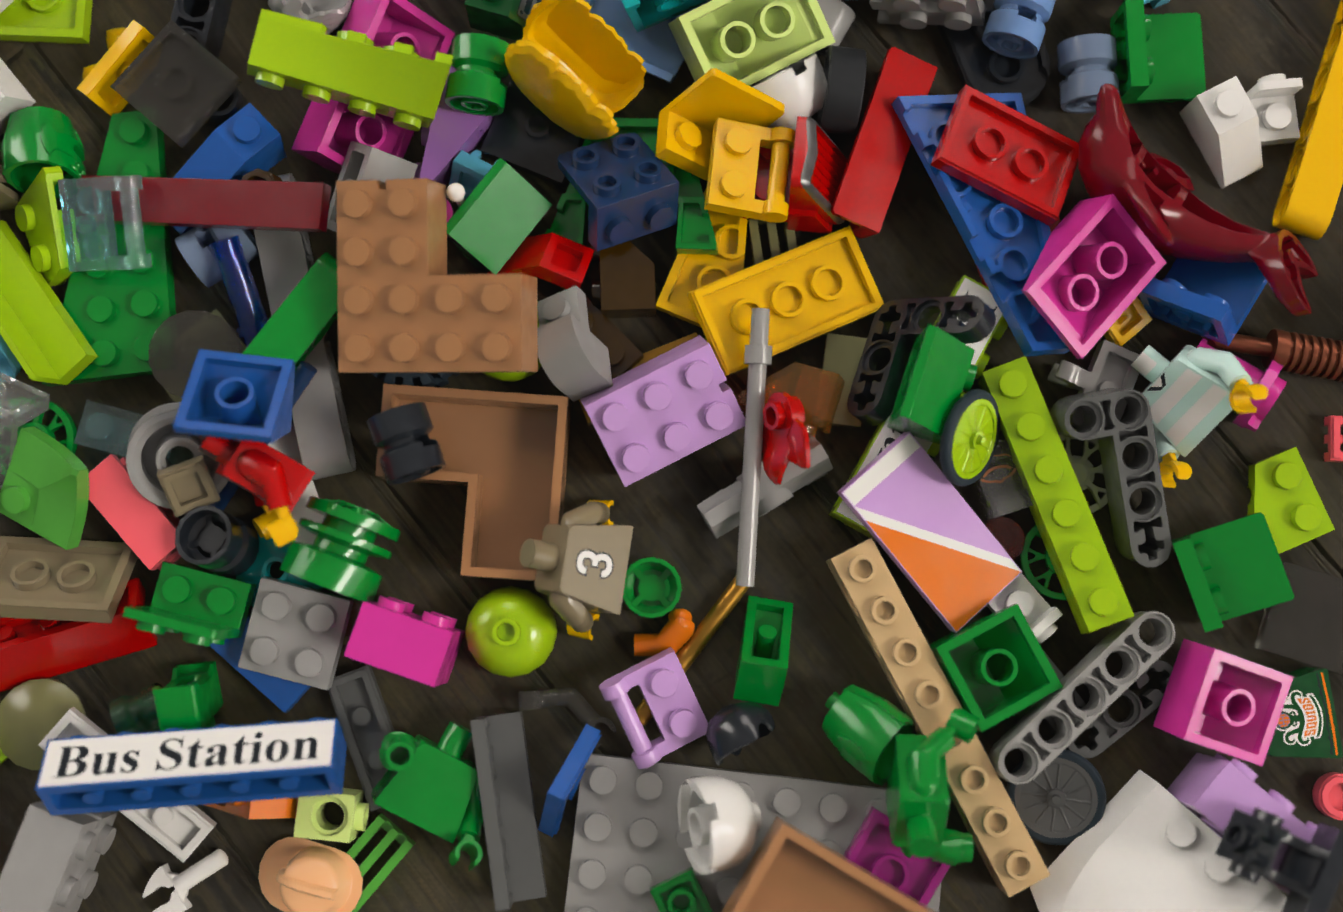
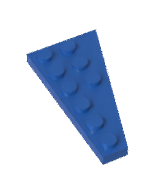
[891,93,1070,357]

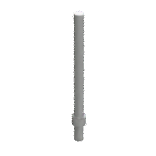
[736,308,773,587]

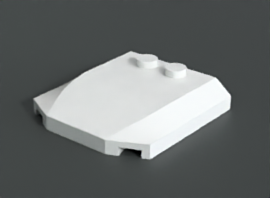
[1030,769,1287,912]

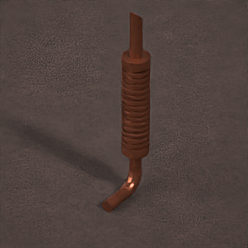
[1201,329,1343,382]

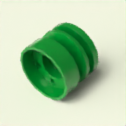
[279,496,401,602]

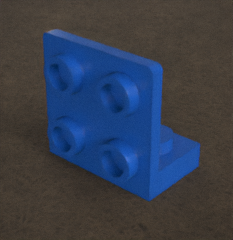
[1139,258,1267,346]

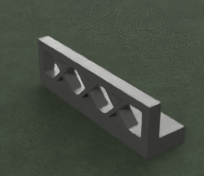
[470,710,547,911]

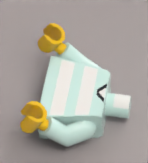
[1130,345,1268,488]

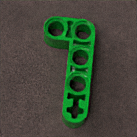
[242,252,338,370]

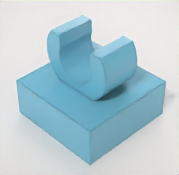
[449,150,497,200]

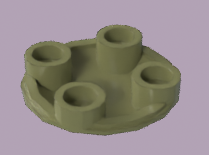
[0,678,86,770]

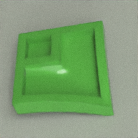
[0,426,89,550]

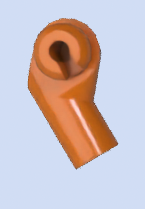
[634,608,695,656]

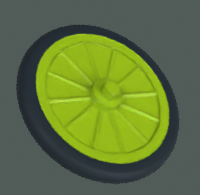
[940,389,1000,486]

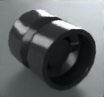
[367,402,447,485]
[175,506,259,576]

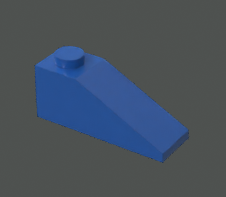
[172,103,286,235]

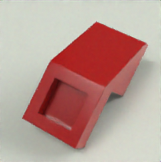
[487,233,595,289]

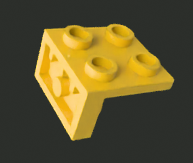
[655,68,785,181]

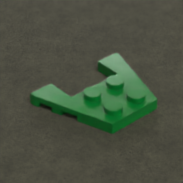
[545,118,718,255]

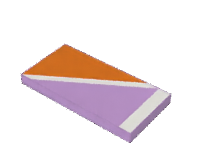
[837,432,1022,633]

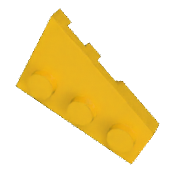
[656,189,748,327]

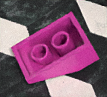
[1022,194,1166,359]

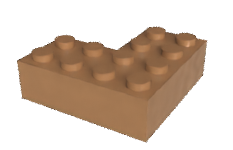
[336,178,538,373]
[375,384,572,581]
[722,816,936,912]

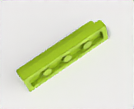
[0,220,98,385]

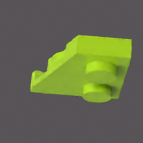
[15,166,78,287]
[1247,447,1335,554]

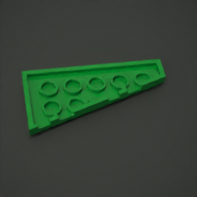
[42,108,178,387]

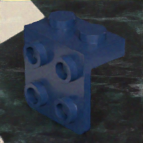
[558,133,679,251]

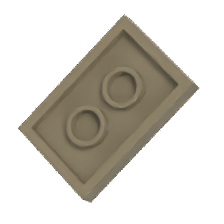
[0,536,138,623]

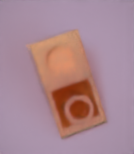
[737,362,845,437]

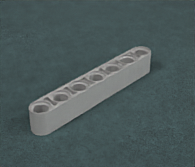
[254,173,356,481]

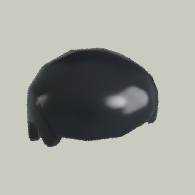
[706,702,776,765]

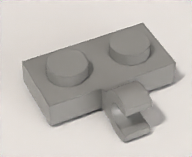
[1047,339,1139,428]

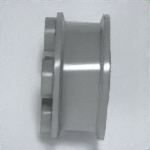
[126,402,228,509]

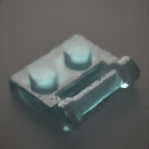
[58,175,152,272]

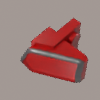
[743,116,848,234]

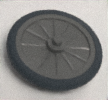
[1006,749,1106,845]

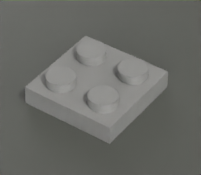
[238,576,354,690]

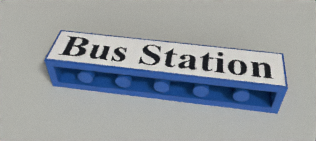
[35,717,347,816]

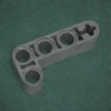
[1050,388,1172,567]

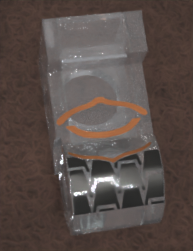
[974,430,1033,521]

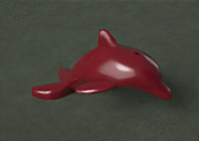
[1078,83,1319,316]

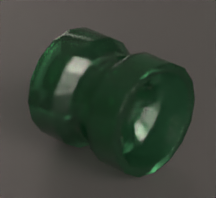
[110,683,163,733]

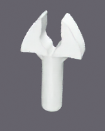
[143,849,229,912]

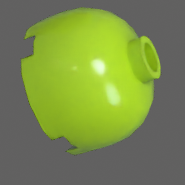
[465,586,558,678]

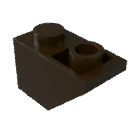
[591,241,656,318]

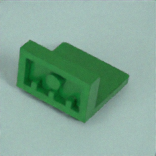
[1110,0,1206,104]
[1172,512,1294,632]
[123,561,256,646]

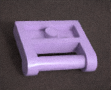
[599,647,708,769]

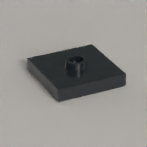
[480,78,584,187]

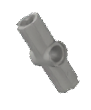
[697,436,833,539]

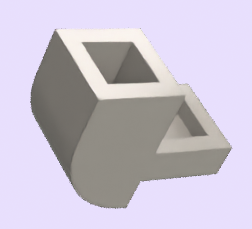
[537,285,613,402]

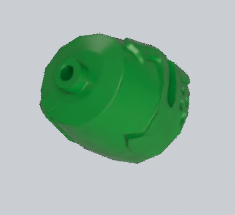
[1,106,86,199]
[822,684,916,786]

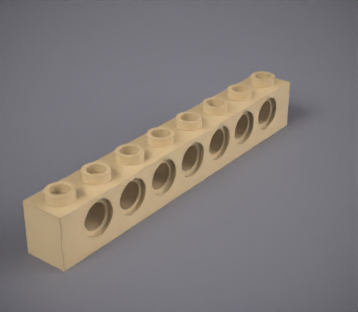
[826,538,1050,897]

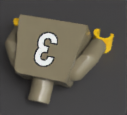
[520,500,633,641]

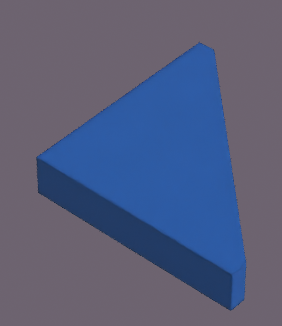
[538,724,602,837]

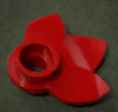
[762,392,811,485]

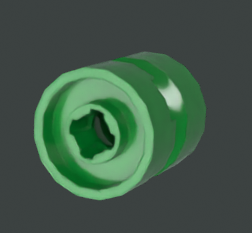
[445,33,510,116]
[623,557,682,618]

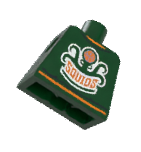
[1266,667,1343,758]

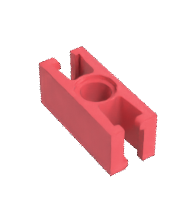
[88,454,181,570]

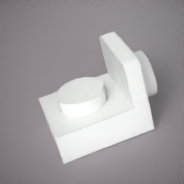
[1246,74,1303,146]
[986,573,1063,644]

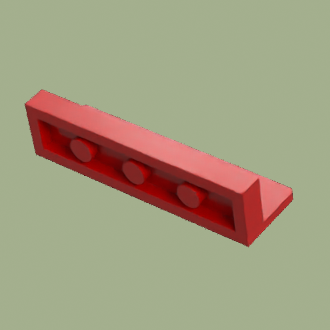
[831,47,938,239]
[0,578,157,692]

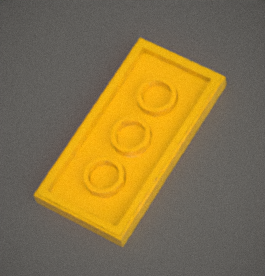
[687,226,884,377]

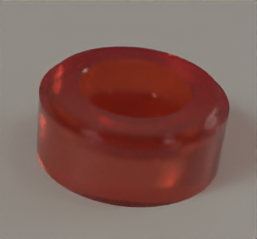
[984,517,1025,560]

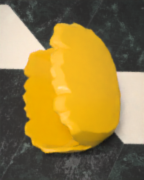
[504,0,647,140]

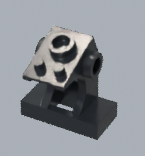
[1215,807,1343,912]

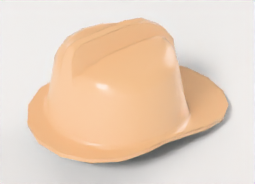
[258,837,363,912]

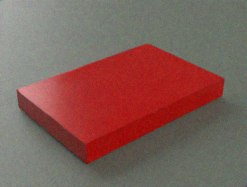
[930,85,1079,226]

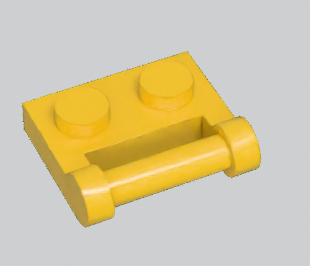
[704,117,796,223]

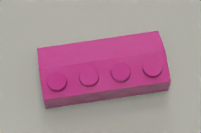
[291,0,455,174]

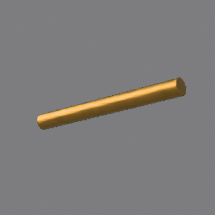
[635,576,749,726]

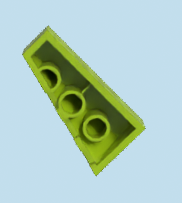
[247,9,453,131]

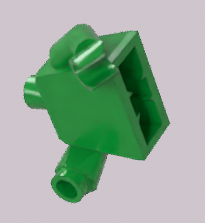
[885,708,980,866]
[371,721,483,871]

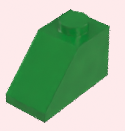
[733,595,793,707]

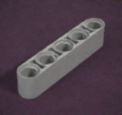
[988,611,1175,785]

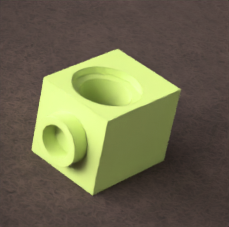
[293,788,369,843]

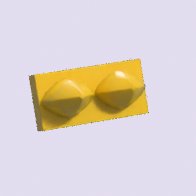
[77,20,164,117]

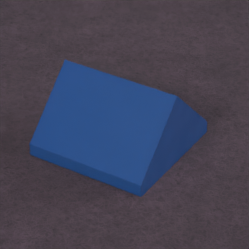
[173,349,295,443]

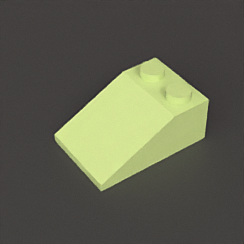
[668,0,836,86]

